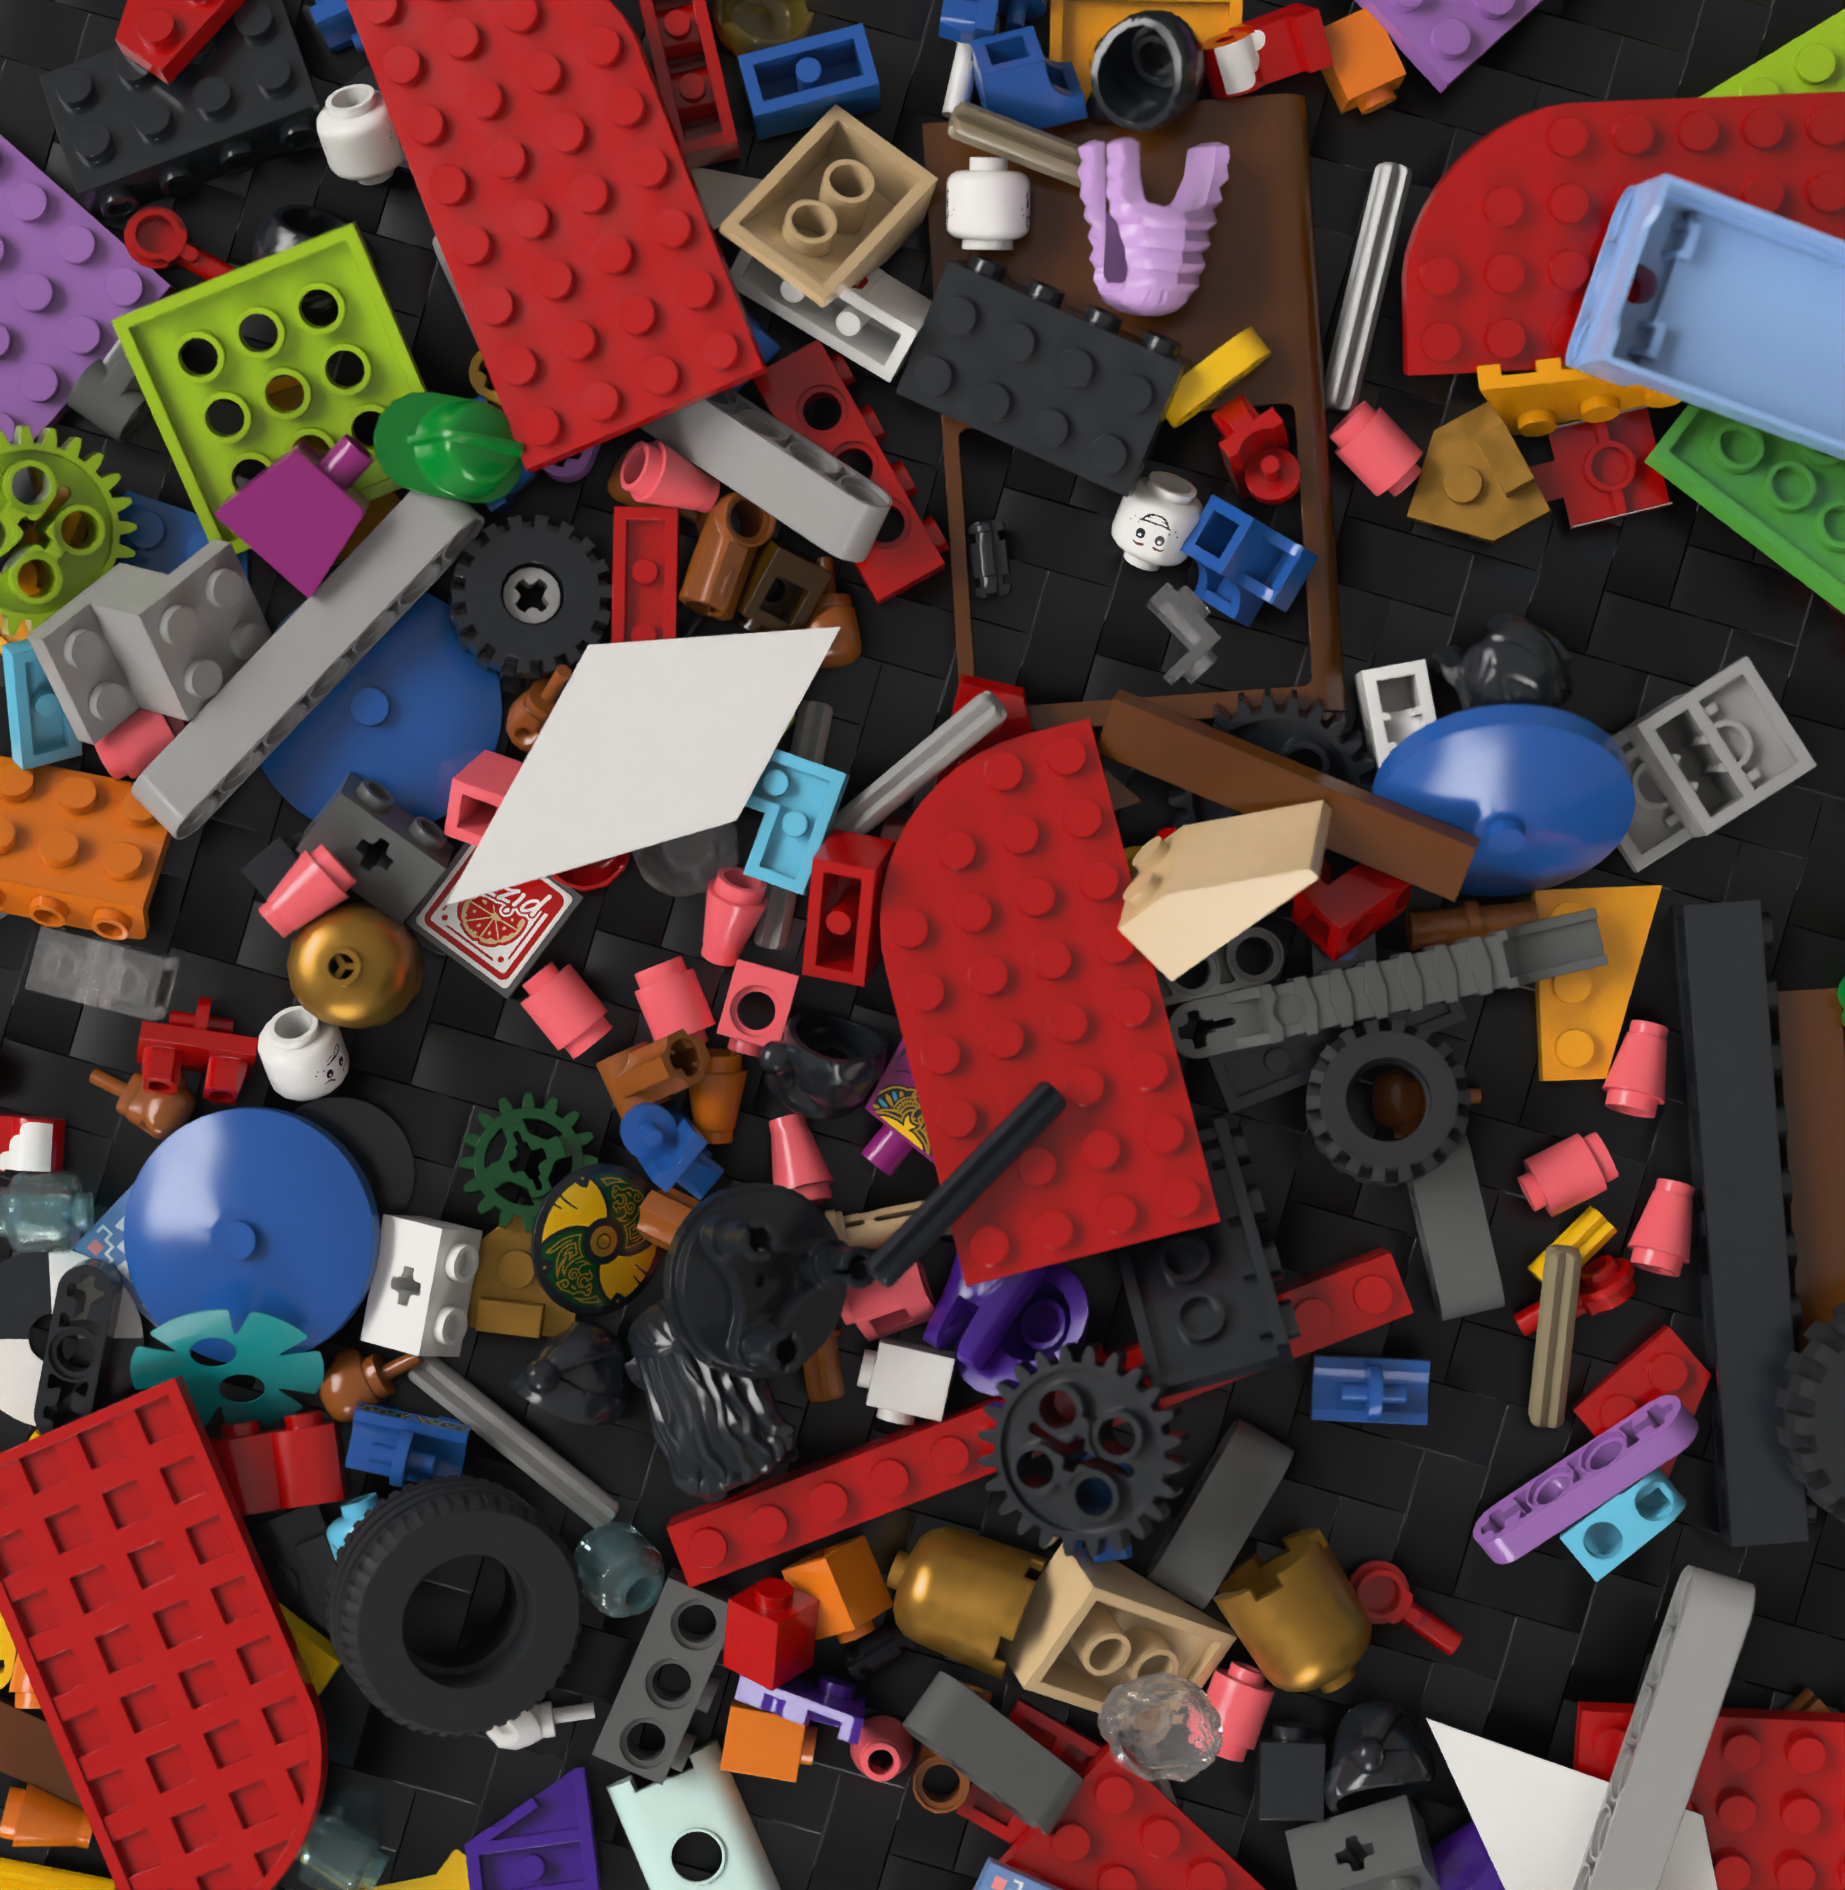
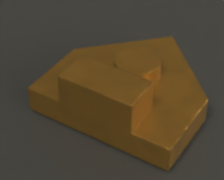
[1407,401,1552,545]
[467,1204,578,1338]

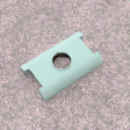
[606,1739,781,1890]

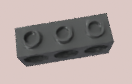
[592,1567,735,1785]

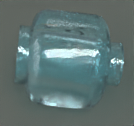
[0,1170,95,1254]
[573,1522,666,1618]
[296,1805,390,1890]

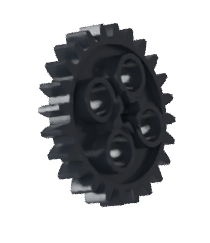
[1169,687,1375,877]
[978,1342,1190,1557]

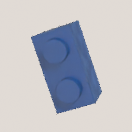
[738,23,881,141]

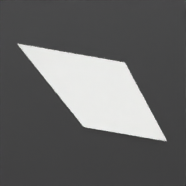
[445,627,841,906]
[1426,1718,1718,1890]

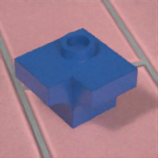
[970,26,1088,129]
[1180,494,1319,628]

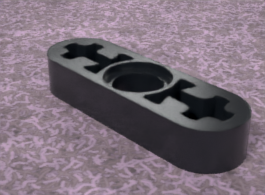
[34,1258,123,1435]

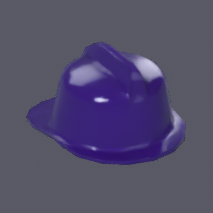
[955,1264,1090,1397]

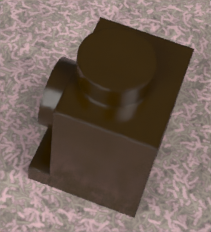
[736,537,832,633]

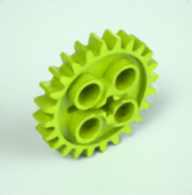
[0,425,137,636]

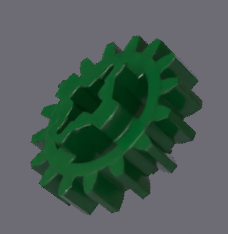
[459,1093,599,1234]

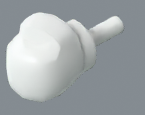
[486,1701,595,1750]

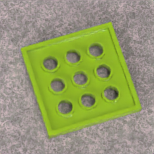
[111,221,428,554]

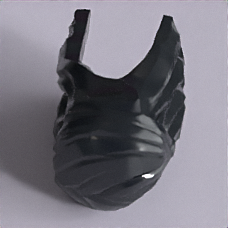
[1426,612,1574,711]
[624,1299,799,1503]

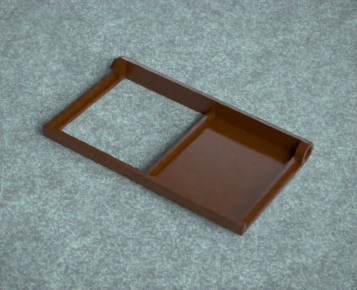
[922,94,1346,732]

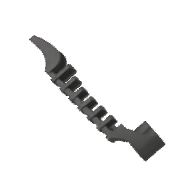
[1165,908,1608,1059]

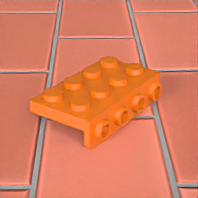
[0,756,172,940]

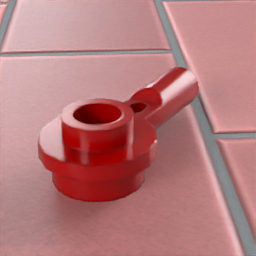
[124,206,237,281]
[1513,1255,1636,1337]
[1348,1560,1463,1655]

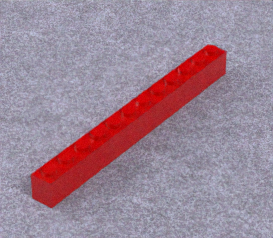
[667,1247,1414,1588]

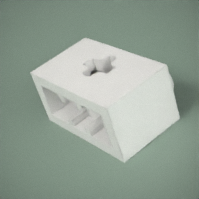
[1353,659,1437,778]
[360,1214,482,1357]

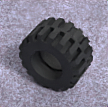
[1305,1019,1471,1187]

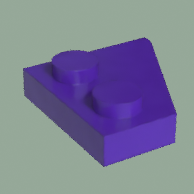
[734,1675,866,1745]
[465,1766,601,1890]

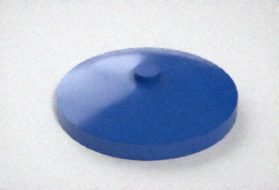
[261,592,505,823]
[1371,704,1635,897]
[124,1106,380,1363]

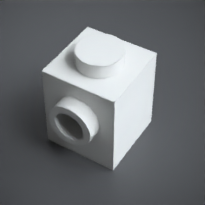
[857,1337,955,1425]

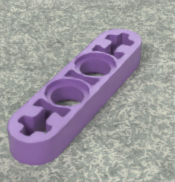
[1473,1395,1698,1564]

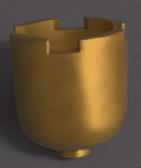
[287,902,425,1029]
[886,1526,1048,1680]
[1213,1528,1372,1693]

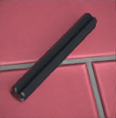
[865,1081,1067,1287]

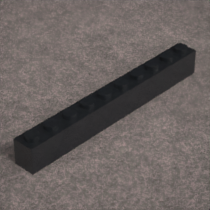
[1671,899,1817,1547]

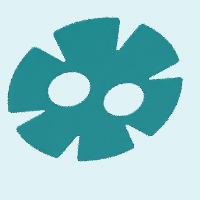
[130,1309,324,1427]

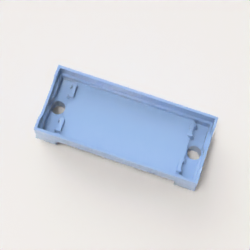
[1565,174,1845,460]

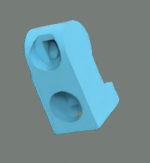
[1560,1467,1687,1582]

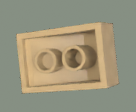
[719,104,938,308]
[1118,800,1332,981]
[998,1542,1237,1736]

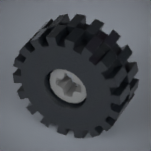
[448,514,612,685]

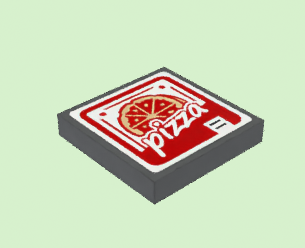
[405,842,585,999]

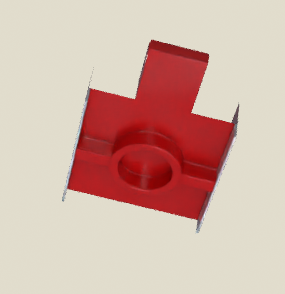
[1529,405,1673,531]

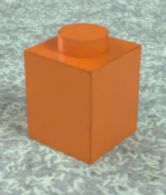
[1321,8,1407,115]
[781,1535,894,1644]
[720,1694,818,1783]

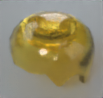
[713,0,814,57]

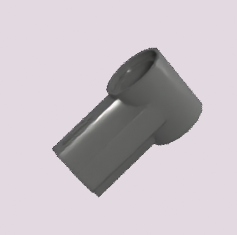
[67,306,190,443]

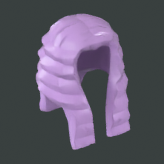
[1077,138,1230,316]

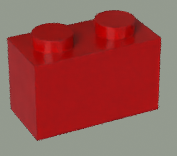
[802,829,895,987]

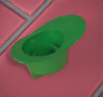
[373,392,524,503]

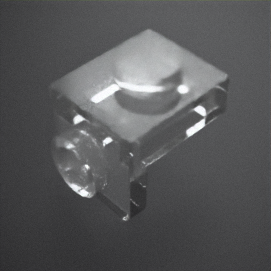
[1146,582,1221,686]

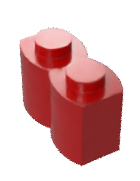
[210,1410,350,1516]

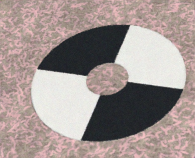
[0,1248,144,1426]

